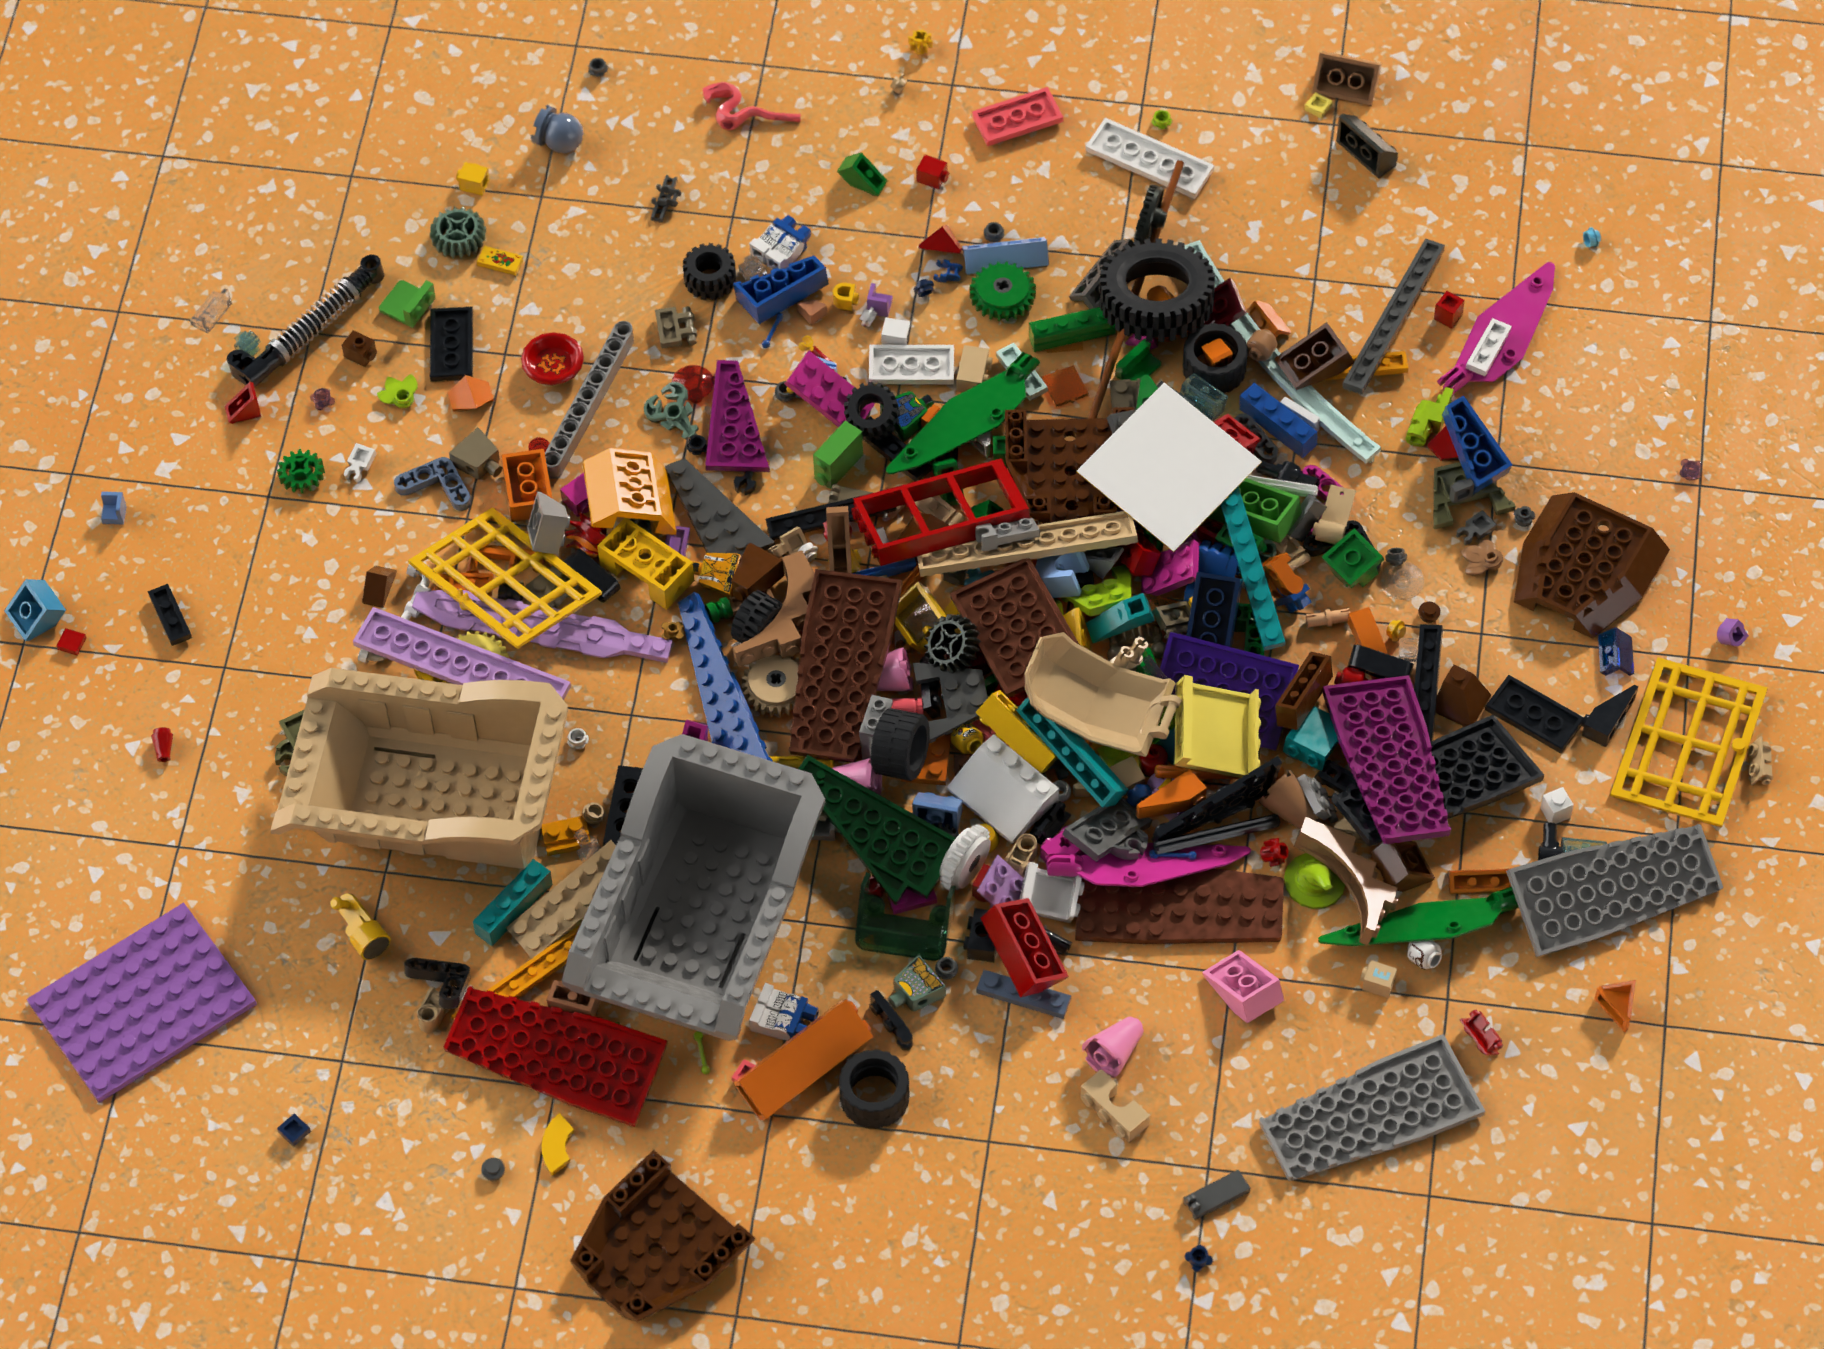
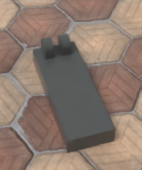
[1183,1169,1250,1220]

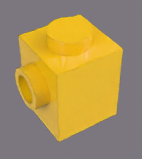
[456,162,490,196]

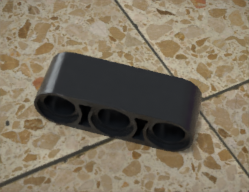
[563,548,621,603]
[1347,645,1414,679]

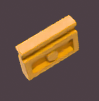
[541,816,592,857]

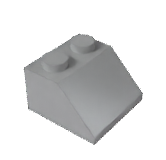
[527,492,570,554]

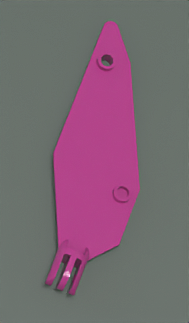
[1437,262,1555,394]
[1046,843,1251,887]

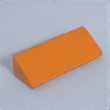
[1447,868,1511,894]

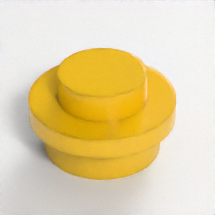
[1386,620,1406,642]

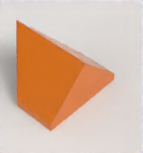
[447,375,494,411]
[1594,980,1636,1032]

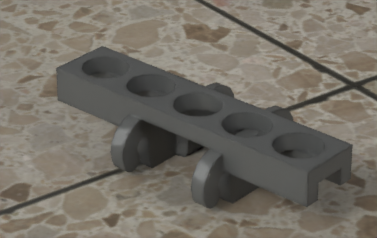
[651,175,682,223]

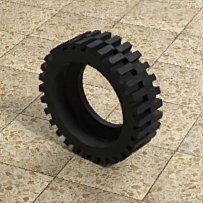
[1100,239,1215,342]

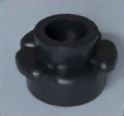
[687,435,707,455]

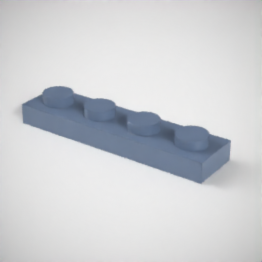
[976,970,1071,1019]

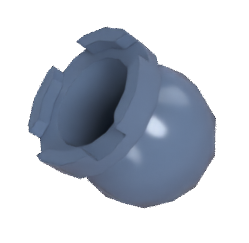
[531,105,584,154]

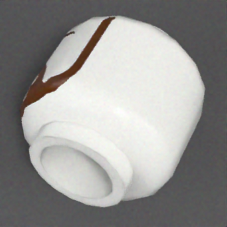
[1407,940,1442,970]

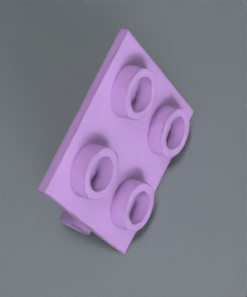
[977,855,1024,908]

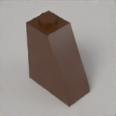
[731,543,785,601]

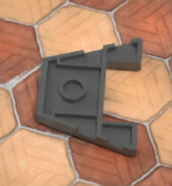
[913,663,988,744]

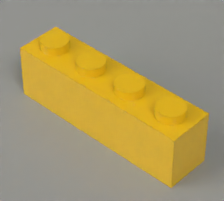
[975,690,1058,774]

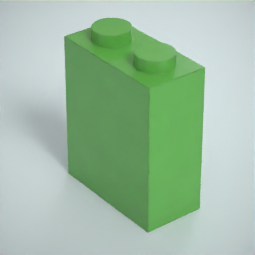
[813,421,863,489]

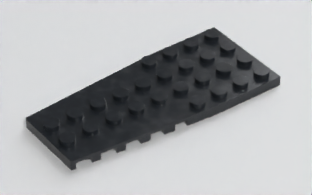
[1332,715,1544,846]

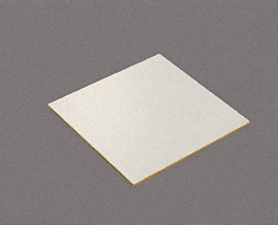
[1076,383,1262,552]

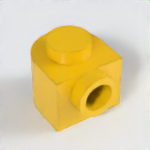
[833,283,859,311]

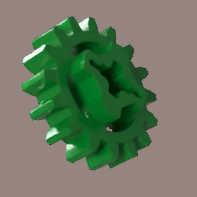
[277,449,325,493]

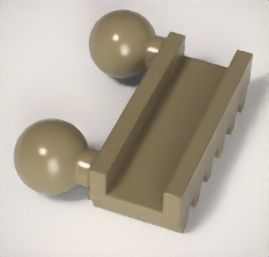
[1107,621,1166,661]

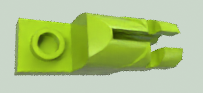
[1406,387,1454,447]

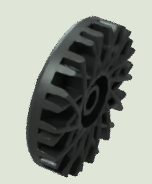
[1134,184,1167,245]

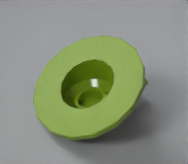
[1284,853,1345,909]

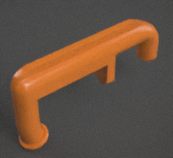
[466,545,544,573]

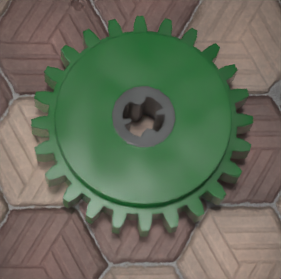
[970,262,1036,321]

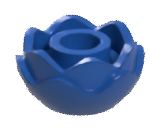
[1126,784,1153,808]

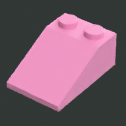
[1202,950,1284,1023]

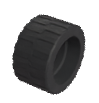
[1183,323,1248,395]
[871,708,930,781]
[839,1049,910,1129]

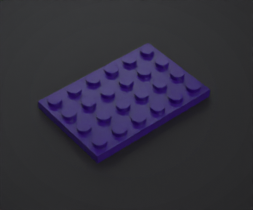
[1157,632,1299,751]

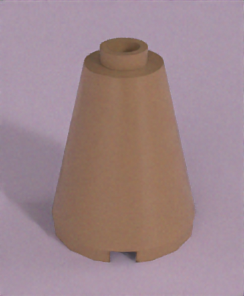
[1259,771,1320,829]

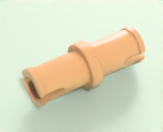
[1305,608,1350,628]

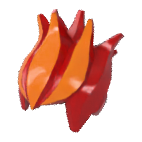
[565,512,607,558]

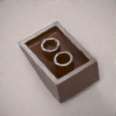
[1274,322,1354,390]

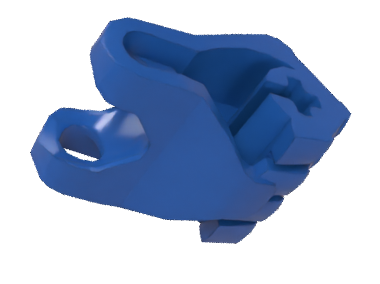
[1184,540,1240,602]

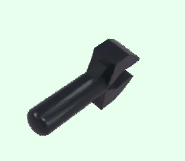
[734,471,756,495]

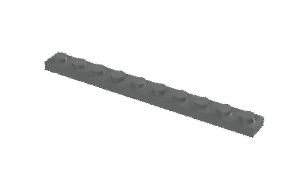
[1343,238,1445,395]

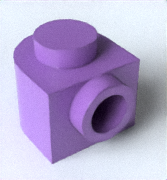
[1717,618,1749,646]

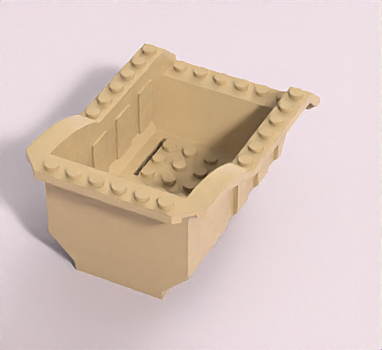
[270,668,568,869]

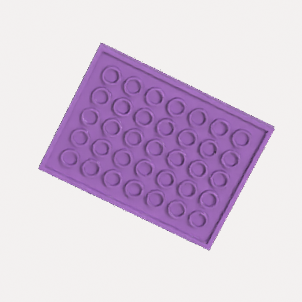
[27,903,257,1103]

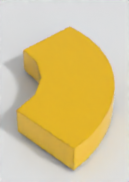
[542,1113,574,1176]

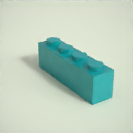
[473,859,553,946]

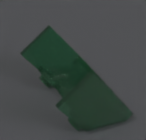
[855,872,956,961]

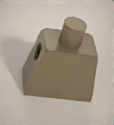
[449,427,502,479]

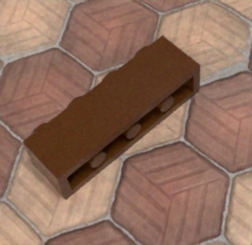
[1275,652,1333,730]

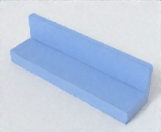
[962,237,1049,274]

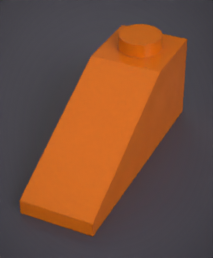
[1136,769,1207,819]

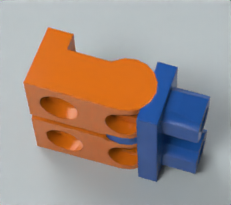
[1262,552,1311,613]

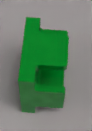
[1322,528,1384,589]

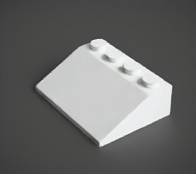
[947,734,1059,844]

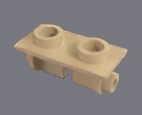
[1748,736,1773,785]

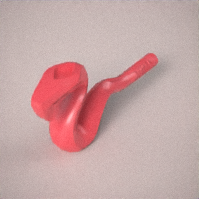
[703,82,801,130]

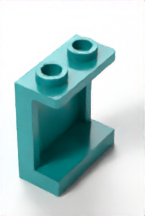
[1283,706,1339,771]

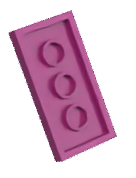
[784,351,875,427]

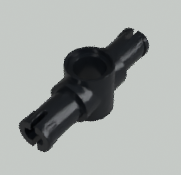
[1256,460,1320,487]
[1538,822,1563,860]

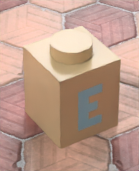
[1360,960,1397,998]

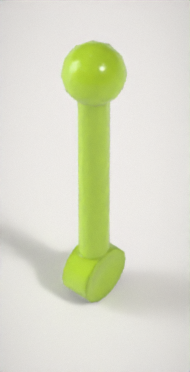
[694,1031,710,1074]

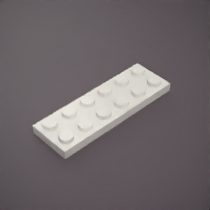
[1086,118,1214,199]

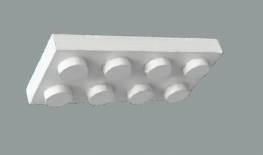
[869,345,954,385]

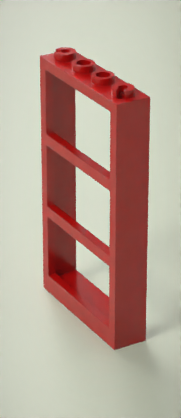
[851,458,1030,566]

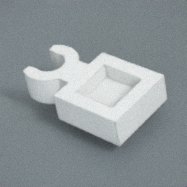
[344,443,377,483]

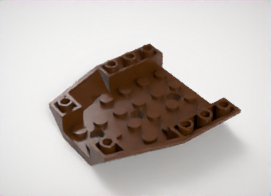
[1005,407,1134,524]
[1514,492,1670,639]
[570,1150,755,1322]

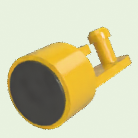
[330,893,391,960]

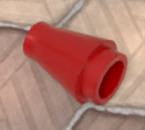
[151,727,173,762]

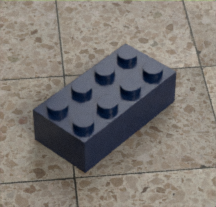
[1186,572,1243,647]

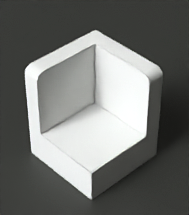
[881,318,910,345]

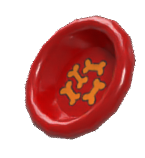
[521,332,584,386]

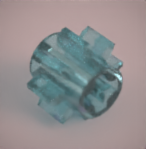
[234,331,260,356]

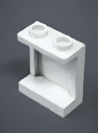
[1019,862,1085,923]

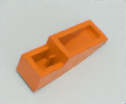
[1347,607,1387,680]

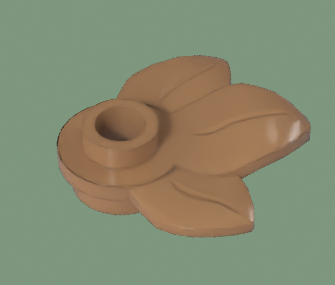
[1461,539,1503,575]

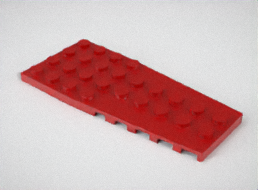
[444,986,668,1127]

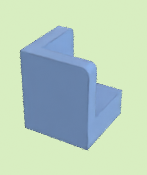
[101,492,127,524]

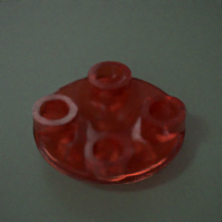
[672,365,714,403]

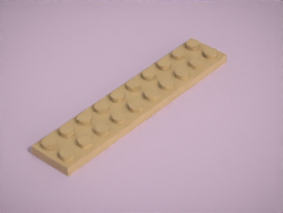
[917,511,1138,577]

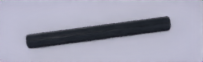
[1153,814,1280,854]

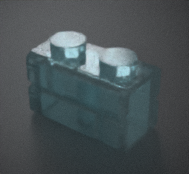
[1180,373,1228,422]

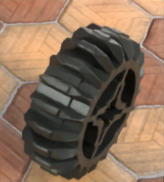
[924,614,981,673]

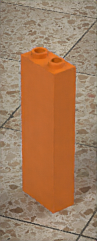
[733,999,874,1120]

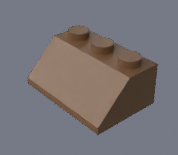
[1312,51,1382,105]

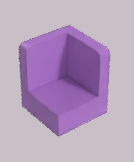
[867,283,893,317]

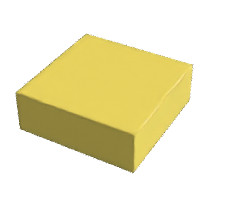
[1304,92,1333,119]

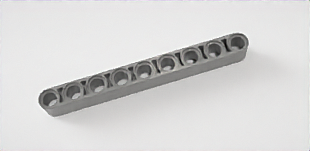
[545,321,634,479]

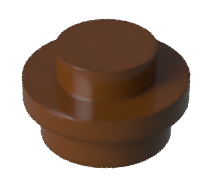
[1418,602,1441,623]

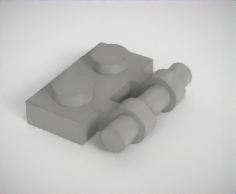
[1297,774,1338,823]

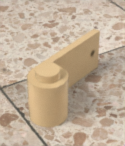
[1312,485,1356,545]

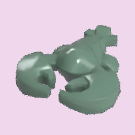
[644,382,699,440]

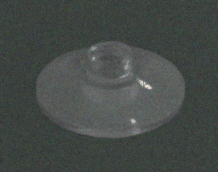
[1380,561,1424,600]

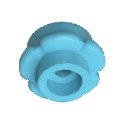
[1583,227,1601,247]

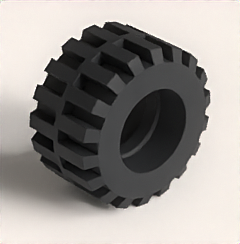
[683,243,736,300]
[844,382,900,441]
[731,590,783,643]

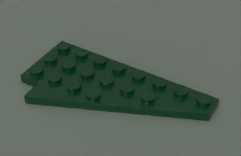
[798,755,956,905]

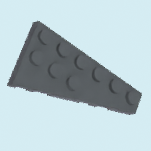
[665,459,775,556]

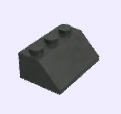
[1336,114,1398,179]

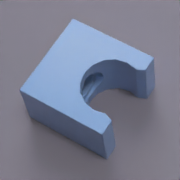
[1035,552,1090,598]

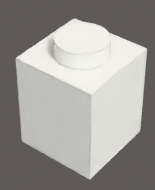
[1540,787,1574,824]

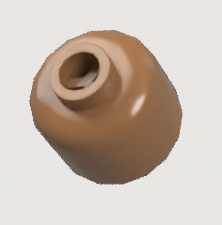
[1246,330,1277,361]

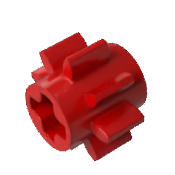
[1260,838,1289,867]

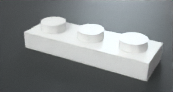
[1466,318,1512,376]

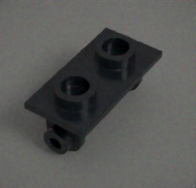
[1028,801,1071,845]

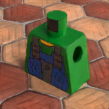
[880,391,934,442]

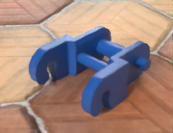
[933,260,963,283]

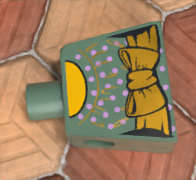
[888,955,946,1011]

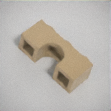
[1081,1069,1150,1142]

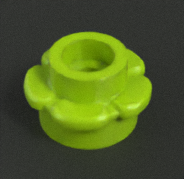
[1152,110,1172,129]

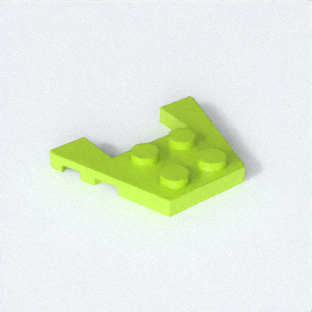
[1061,564,1132,617]

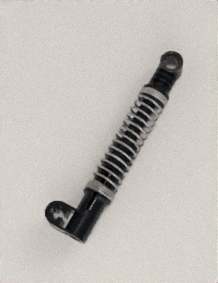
[227,254,385,388]

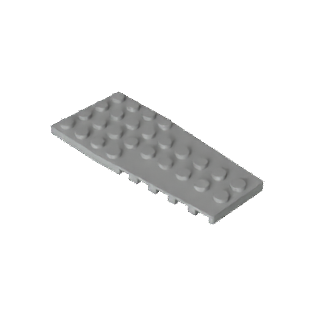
[1506,824,1723,958]
[1259,1034,1485,1181]

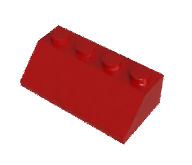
[981,898,1069,997]

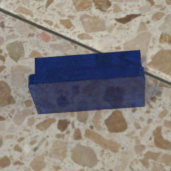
[1598,627,1634,676]

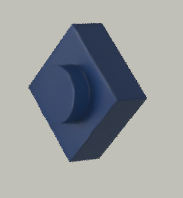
[277,1113,311,1147]

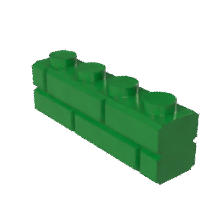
[1029,307,1116,352]

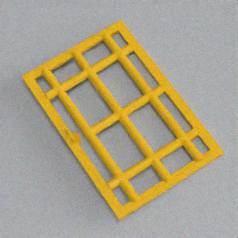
[408,507,602,649]
[1610,657,1768,828]

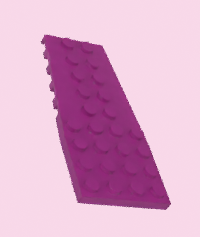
[1322,675,1451,844]

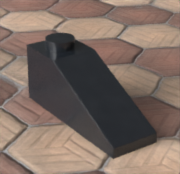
[1581,685,1638,747]

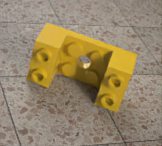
[597,518,695,610]

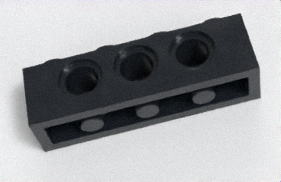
[603,765,643,846]

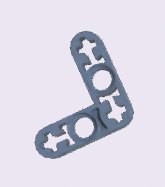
[394,457,471,511]

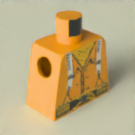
[692,553,742,597]

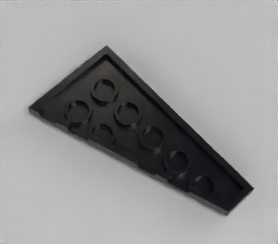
[1152,756,1282,843]

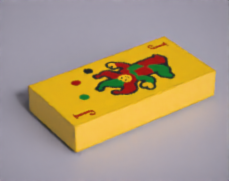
[477,246,524,276]

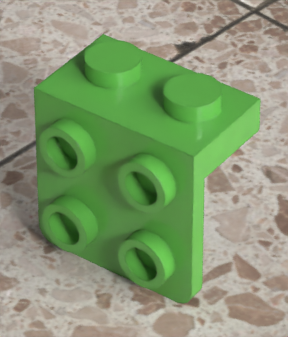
[379,280,436,328]

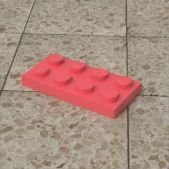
[972,87,1063,147]

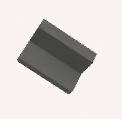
[1288,494,1327,542]

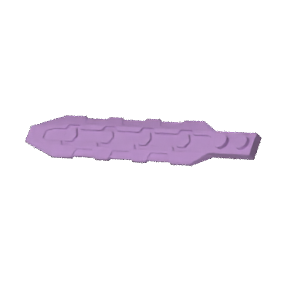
[412,589,673,663]

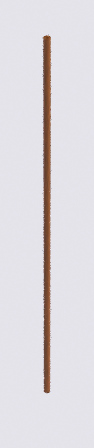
[1068,160,1184,476]

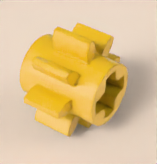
[908,29,933,55]

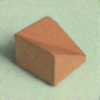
[798,299,828,325]

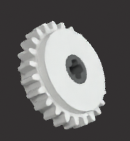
[940,824,991,892]

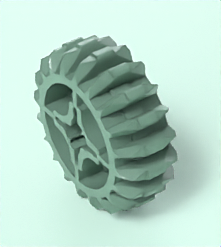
[430,206,486,259]

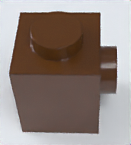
[342,330,377,367]

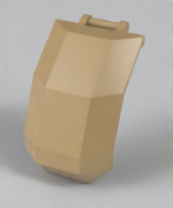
[1024,632,1182,757]

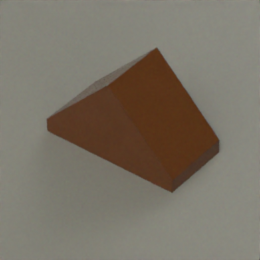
[362,566,397,608]

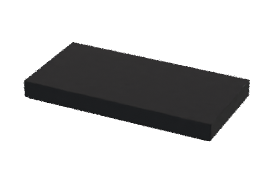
[430,307,473,382]
[1485,675,1584,753]

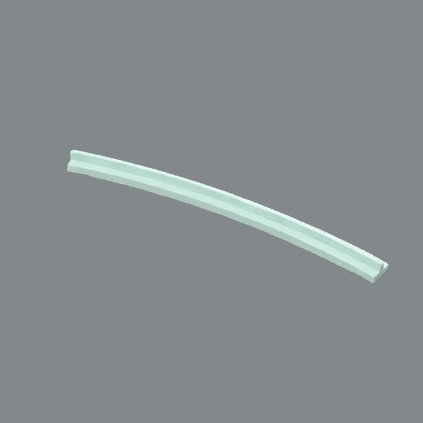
[1184,240,1381,463]

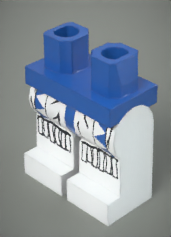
[749,215,811,270]
[749,983,819,1041]

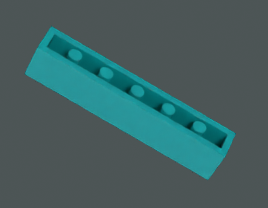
[1016,697,1129,808]

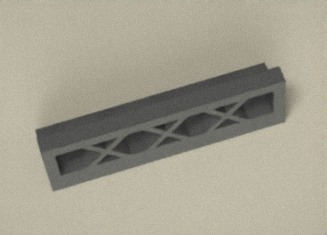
[1069,239,1133,309]

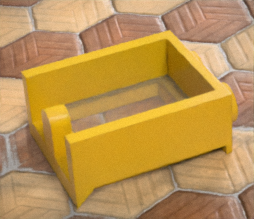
[895,582,947,654]

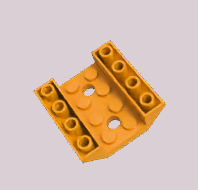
[583,448,677,535]

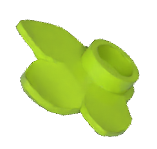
[377,374,418,408]

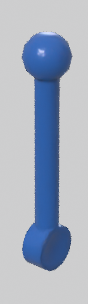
[762,313,783,348]
[1149,849,1197,860]

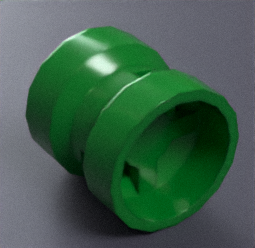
[705,597,734,624]

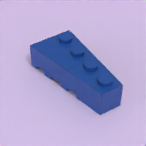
[733,255,829,324]
[1442,395,1513,495]

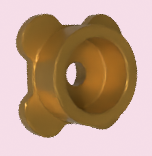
[662,622,684,642]

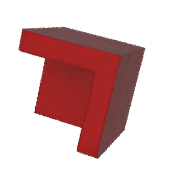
[1434,291,1465,329]

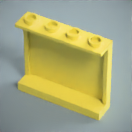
[1174,675,1261,778]

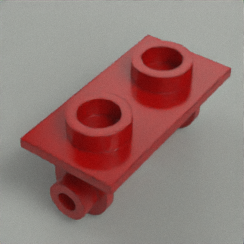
[1460,1009,1503,1055]

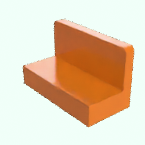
[1246,301,1291,338]

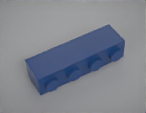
[1240,382,1318,459]

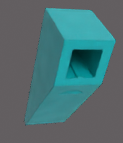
[1086,593,1155,644]

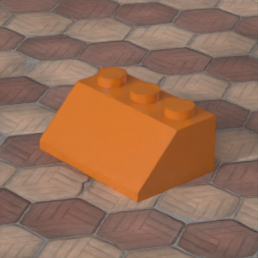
[501,449,553,522]

